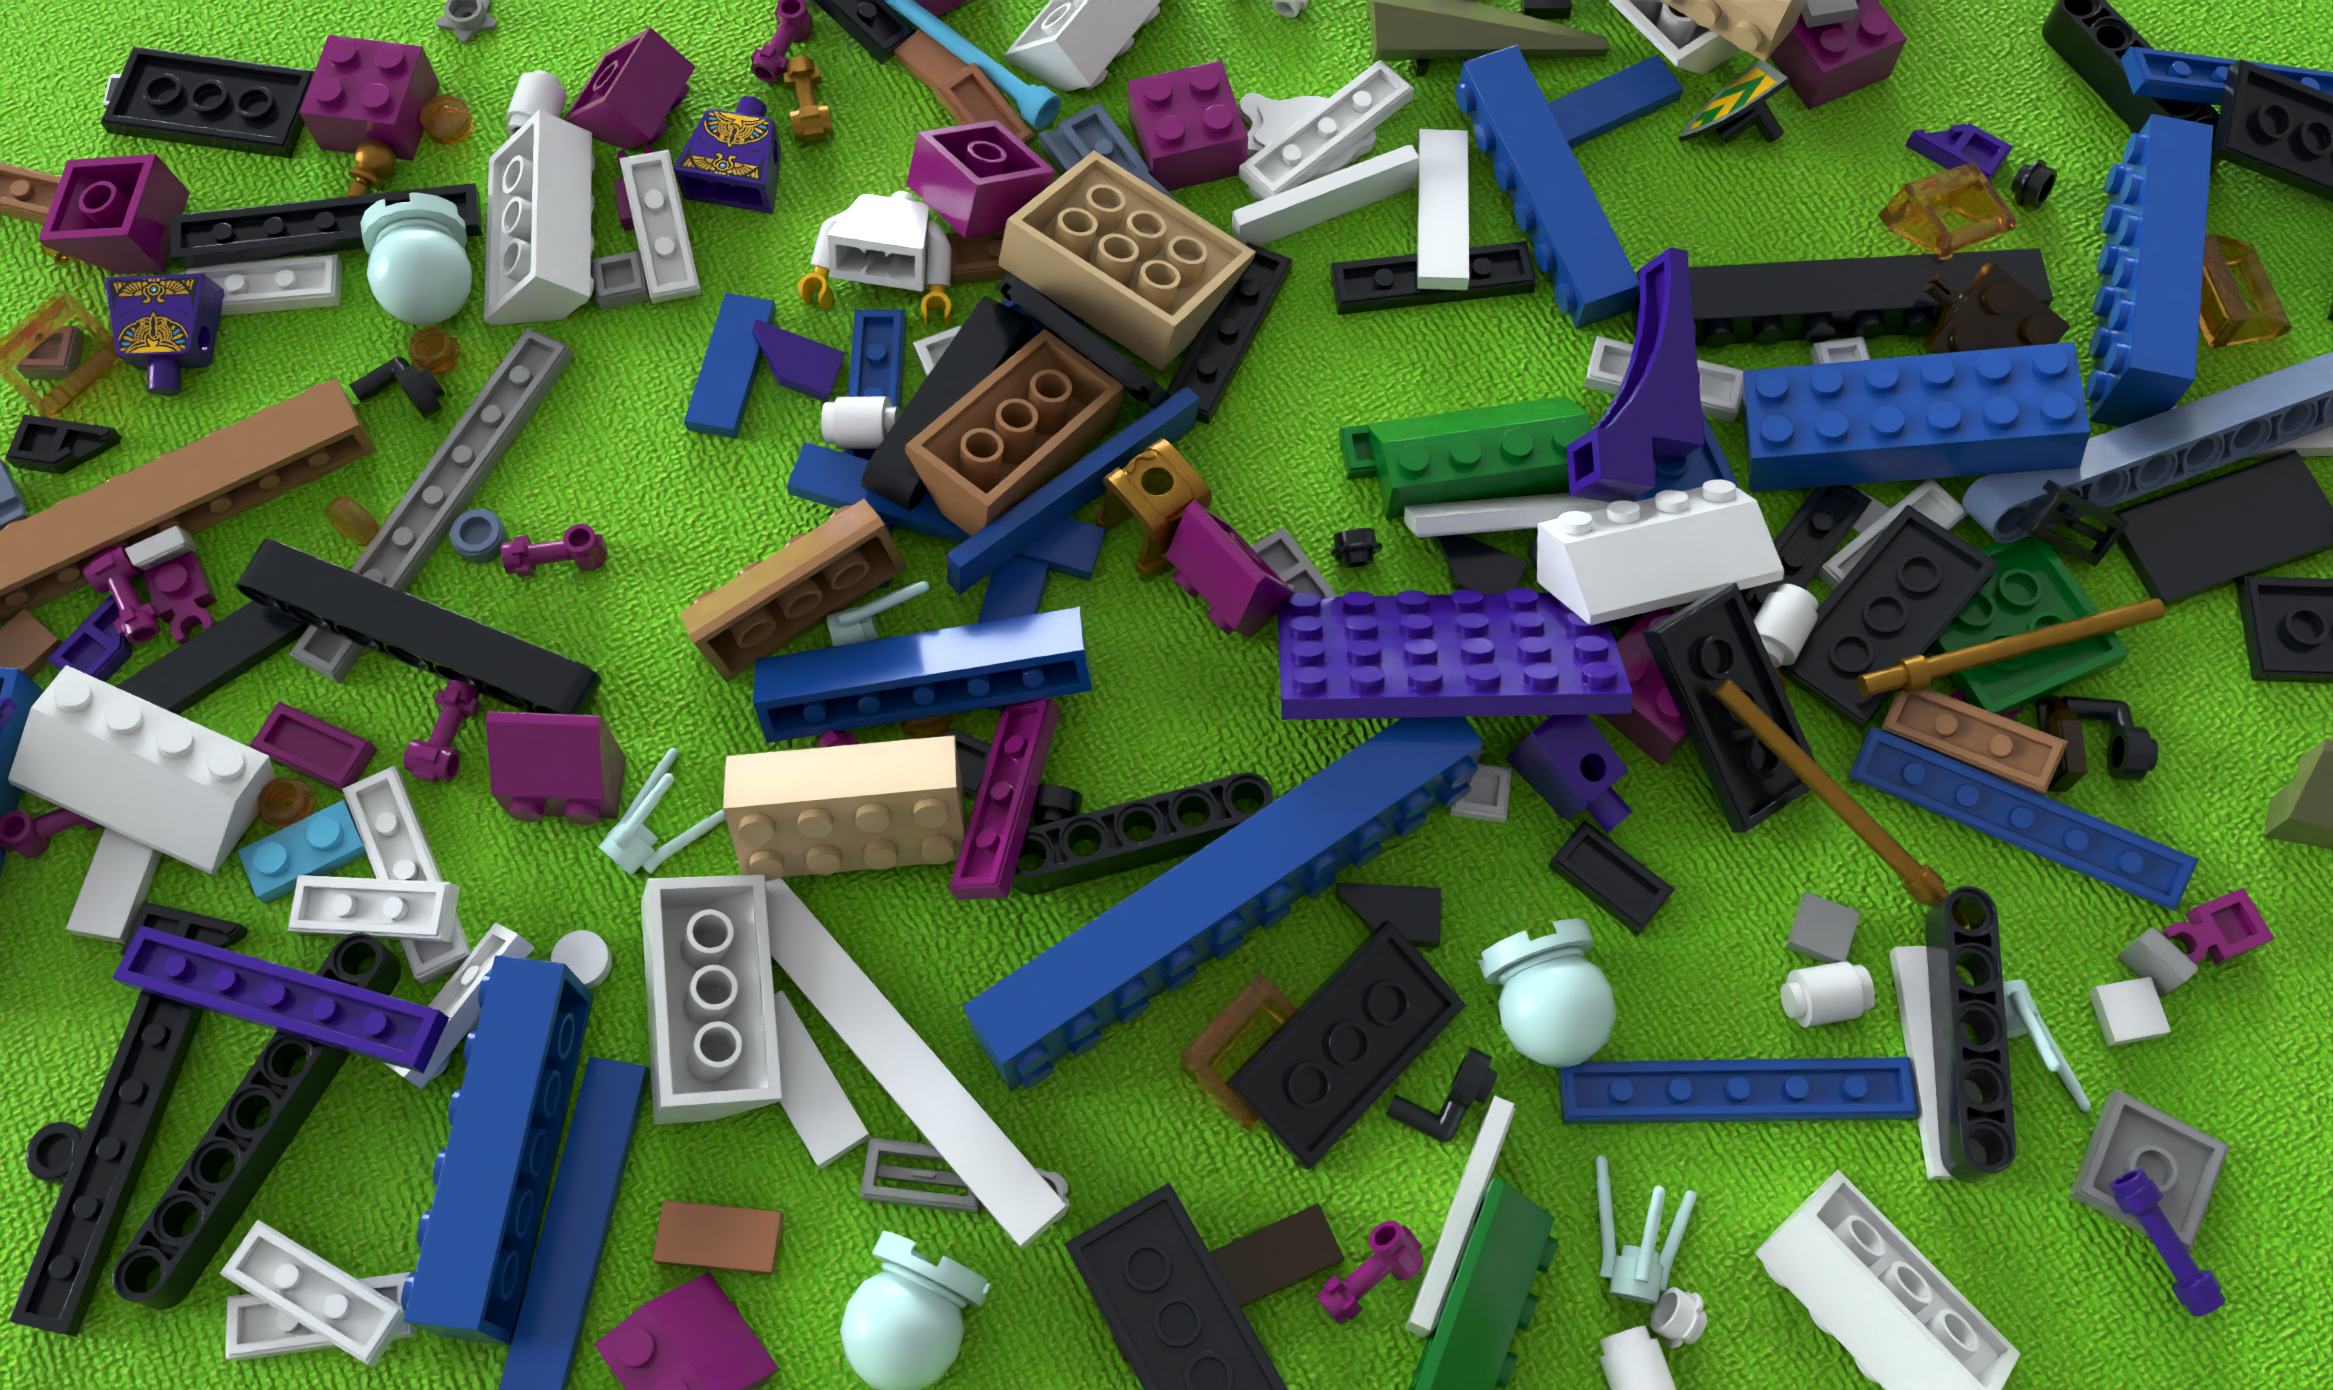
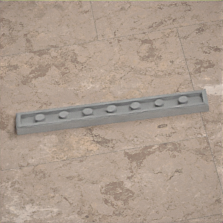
[289,327,574,684]

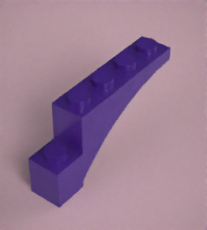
[1566,247,1704,502]

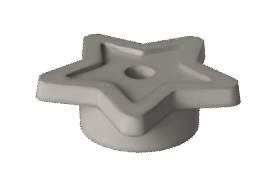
[435,0,497,44]

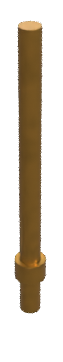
[1857,598,2165,697]
[1714,679,1969,928]

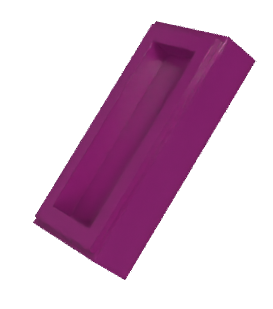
[249,701,378,794]

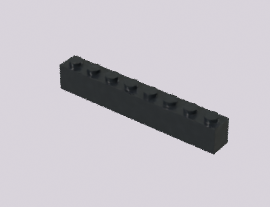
[1631,248,2053,348]

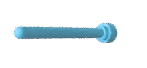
[883,0,1061,130]

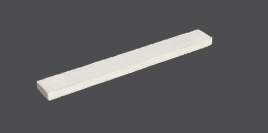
[765,877,1068,1251]

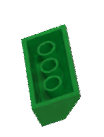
[1366,396,1592,519]
[1408,1178,1558,1390]

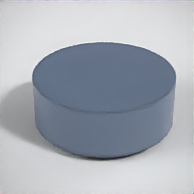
[450,509,508,564]

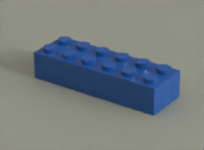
[2085,114,2213,428]
[1742,342,2090,492]
[401,955,594,1346]

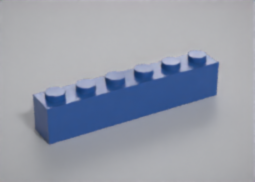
[1455,45,1640,329]
[753,607,1092,743]

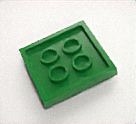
[1932,535,2129,716]

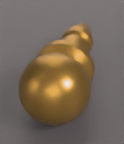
[346,140,396,197]

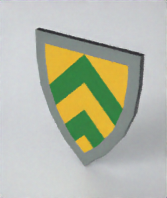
[1678,60,1791,144]

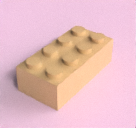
[723,735,967,880]

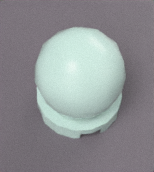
[360,193,473,325]
[1478,918,1617,1068]
[840,1230,991,1390]

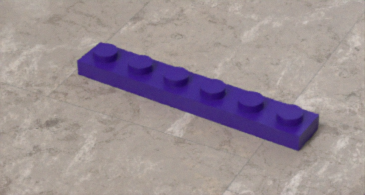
[113,925,449,1074]

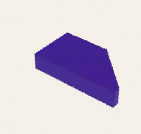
[1905,123,2013,189]
[752,319,845,402]
[47,594,132,682]

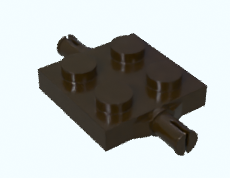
[1922,262,2070,354]

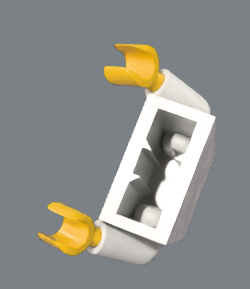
[798,191,952,327]

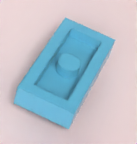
[238,800,367,904]

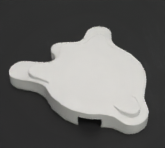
[1239,93,1376,200]

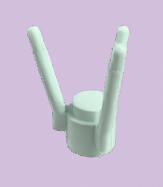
[826,581,929,647]
[598,748,726,876]
[2003,980,2091,1112]
[1596,1155,1696,1304]

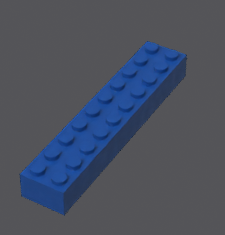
[963,717,1484,1092]

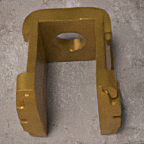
[1096,438,1212,579]

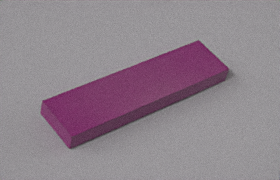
[949,698,1061,900]

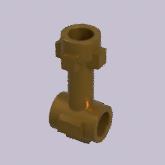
[783,56,834,142]

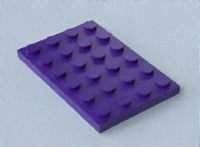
[1277,588,1633,720]

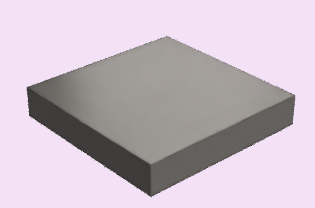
[2068,1089,2229,1252]

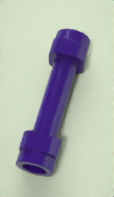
[2110,1169,2226,1316]

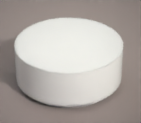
[551,930,613,990]

